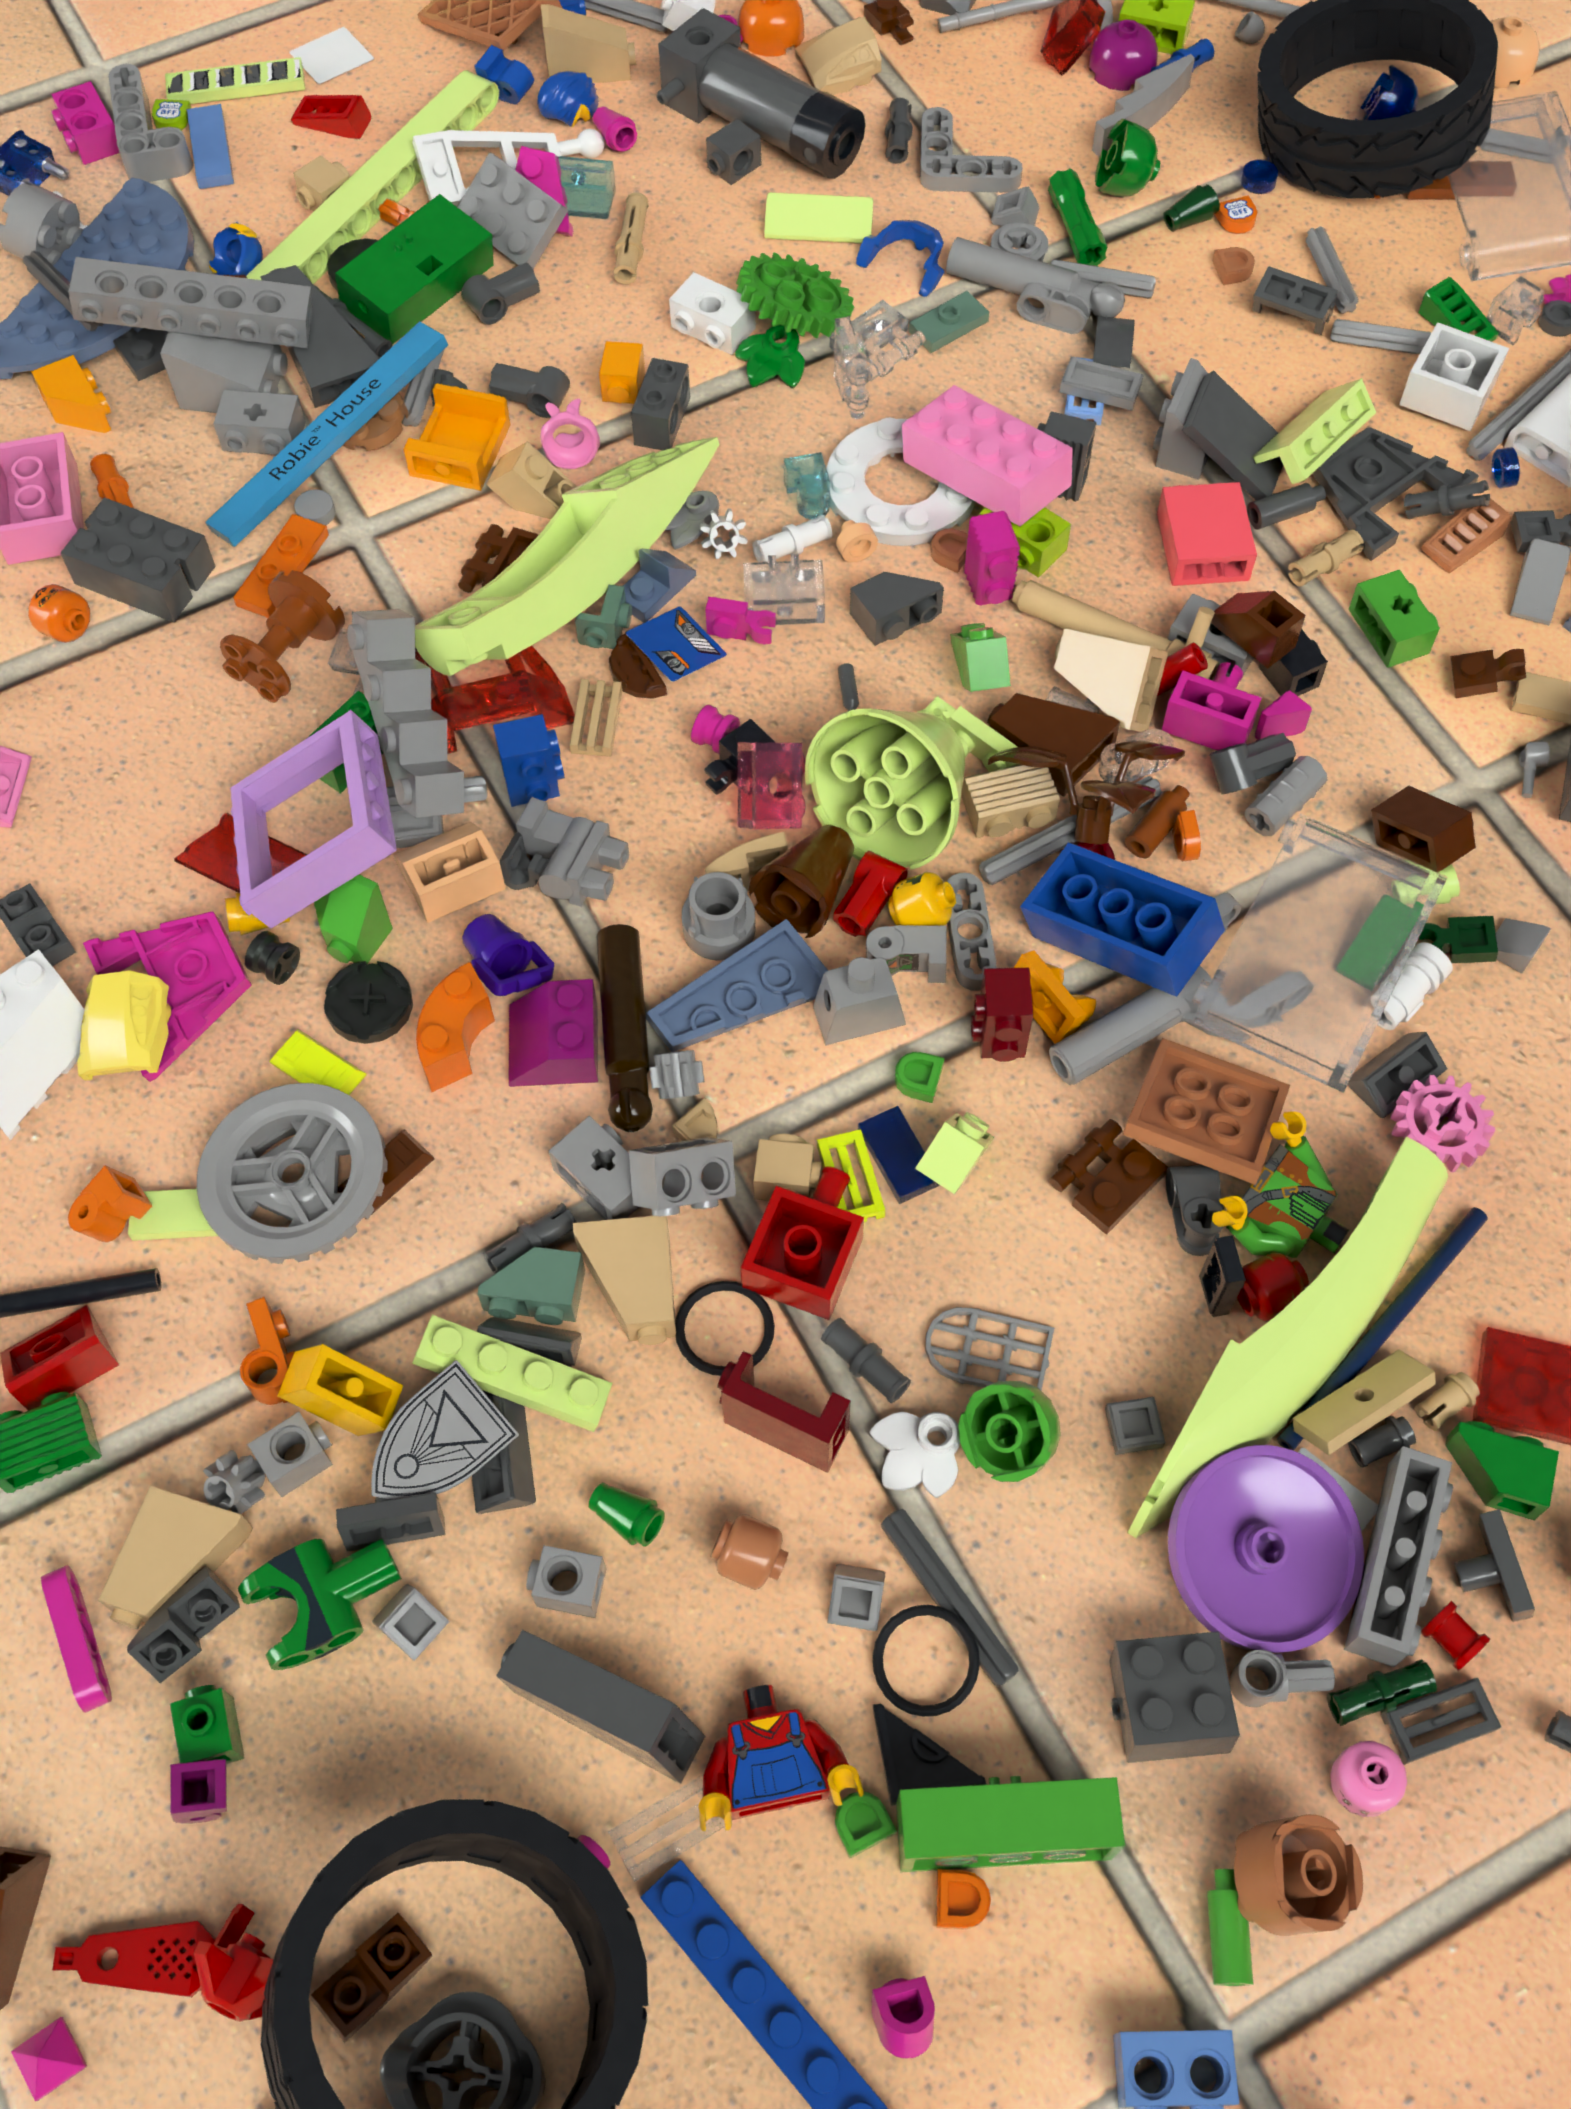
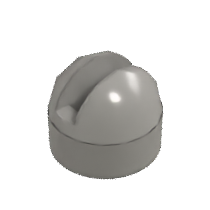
[1235,11,1265,44]

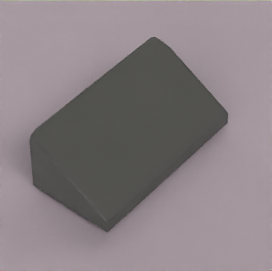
[1346,1032,1448,1118]
[477,1317,582,1367]

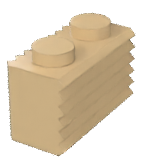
[962,765,1060,838]

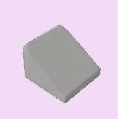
[991,186,1039,226]
[1496,918,1551,973]
[827,1564,886,1631]
[372,1584,450,1661]

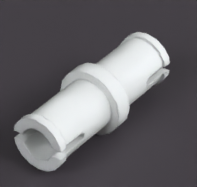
[752,515,832,565]

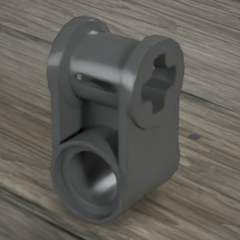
[1166,1165,1224,1256]

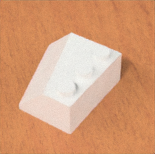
[0,949,84,1141]

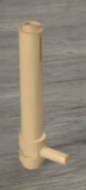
[1012,580,1219,681]

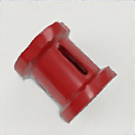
[1421,1600,1491,1671]

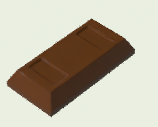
[338,1129,434,1219]

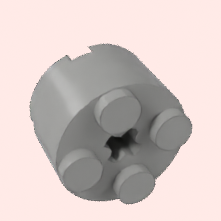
[0,183,83,265]

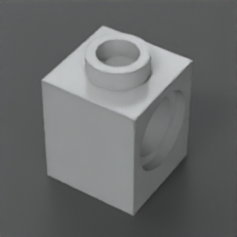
[247,1412,333,1497]
[526,1545,607,1618]

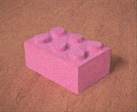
[0,432,84,565]

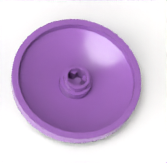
[1168,1445,1364,1653]

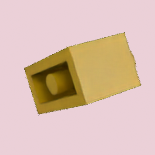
[277,1344,404,1436]

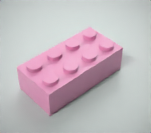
[902,385,1073,526]

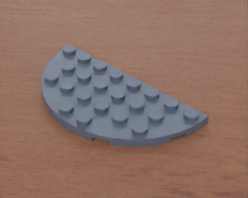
[0,178,194,379]

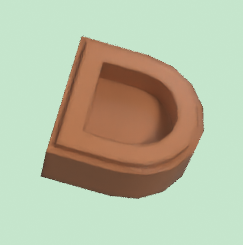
[1212,247,1255,285]
[930,528,968,573]

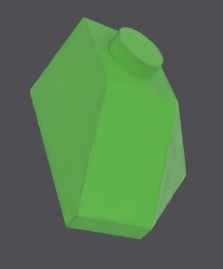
[314,875,393,964]

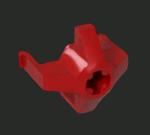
[194,1903,274,2022]

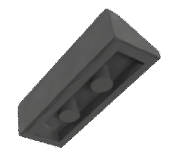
[472,1390,536,1514]

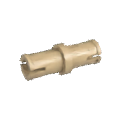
[1288,530,1364,586]

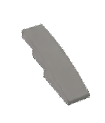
[1092,54,1195,157]

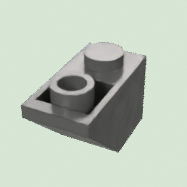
[850,572,944,646]

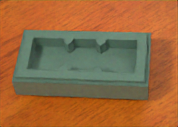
[909,291,989,353]

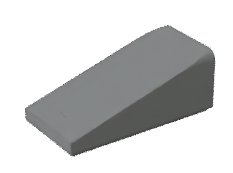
[1510,538,1571,625]

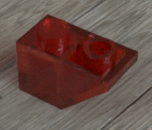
[1040,0,1105,76]

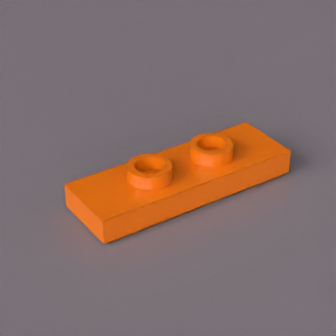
[233,514,329,618]

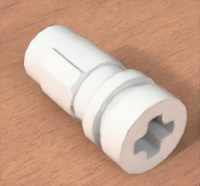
[1366,942,1453,1030]

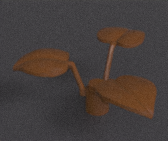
[988,741,1185,844]

